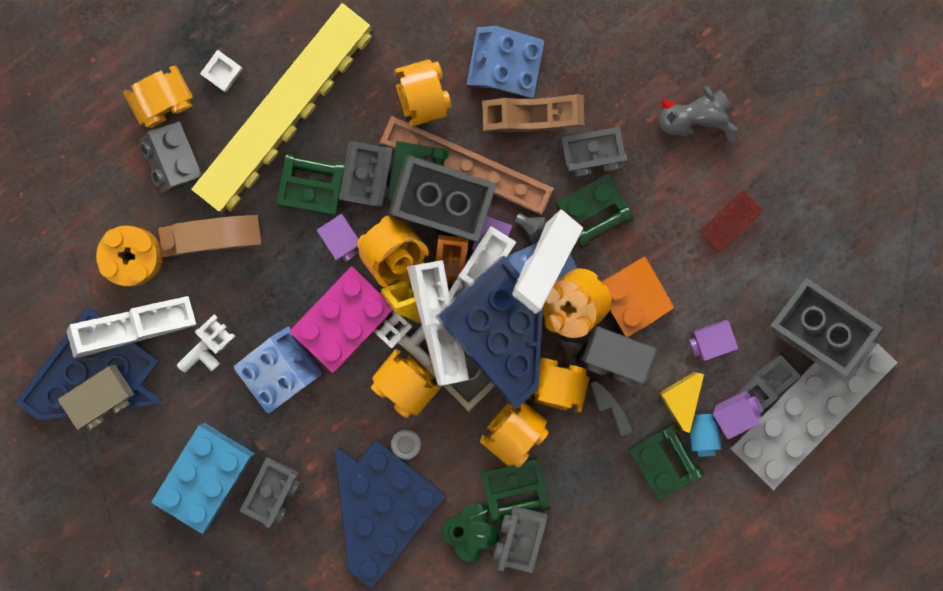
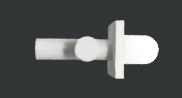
[374,310,432,368]
[177,315,235,373]

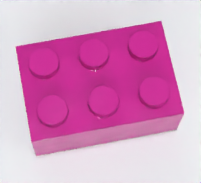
[289,266,393,373]

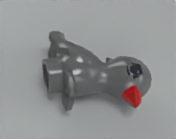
[658,85,738,143]

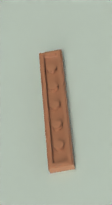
[380,116,554,216]

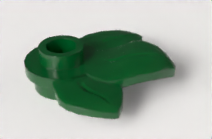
[441,504,499,563]

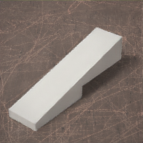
[512,209,583,314]
[449,226,516,302]
[407,260,469,386]
[66,296,196,359]

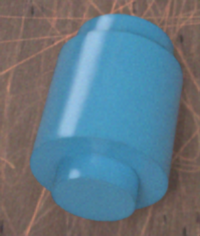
[690,414,721,457]

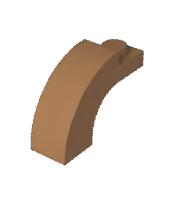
[482,94,585,132]
[159,215,261,257]

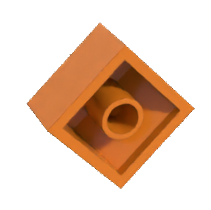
[601,256,675,337]

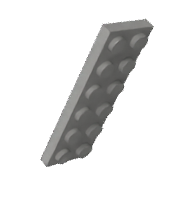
[729,343,898,490]

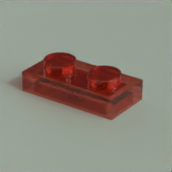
[699,190,764,252]

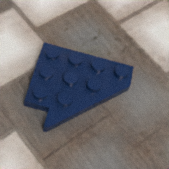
[435,256,543,408]
[15,307,162,420]
[335,439,446,589]

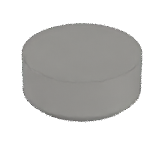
[391,429,421,460]

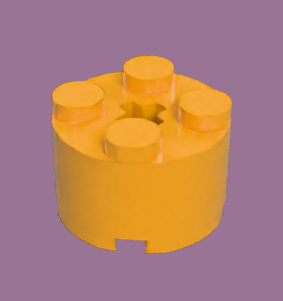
[394,59,452,127]
[123,65,194,128]
[357,215,429,287]
[96,226,163,286]
[543,269,611,338]
[371,349,441,418]
[527,358,590,413]
[480,401,549,468]

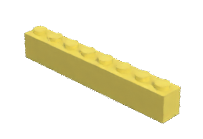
[191,3,372,214]

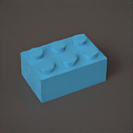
[151,423,254,534]

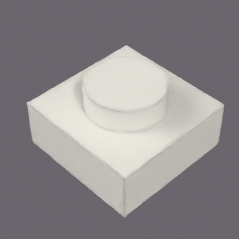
[200,50,243,93]

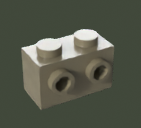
[58,365,135,431]

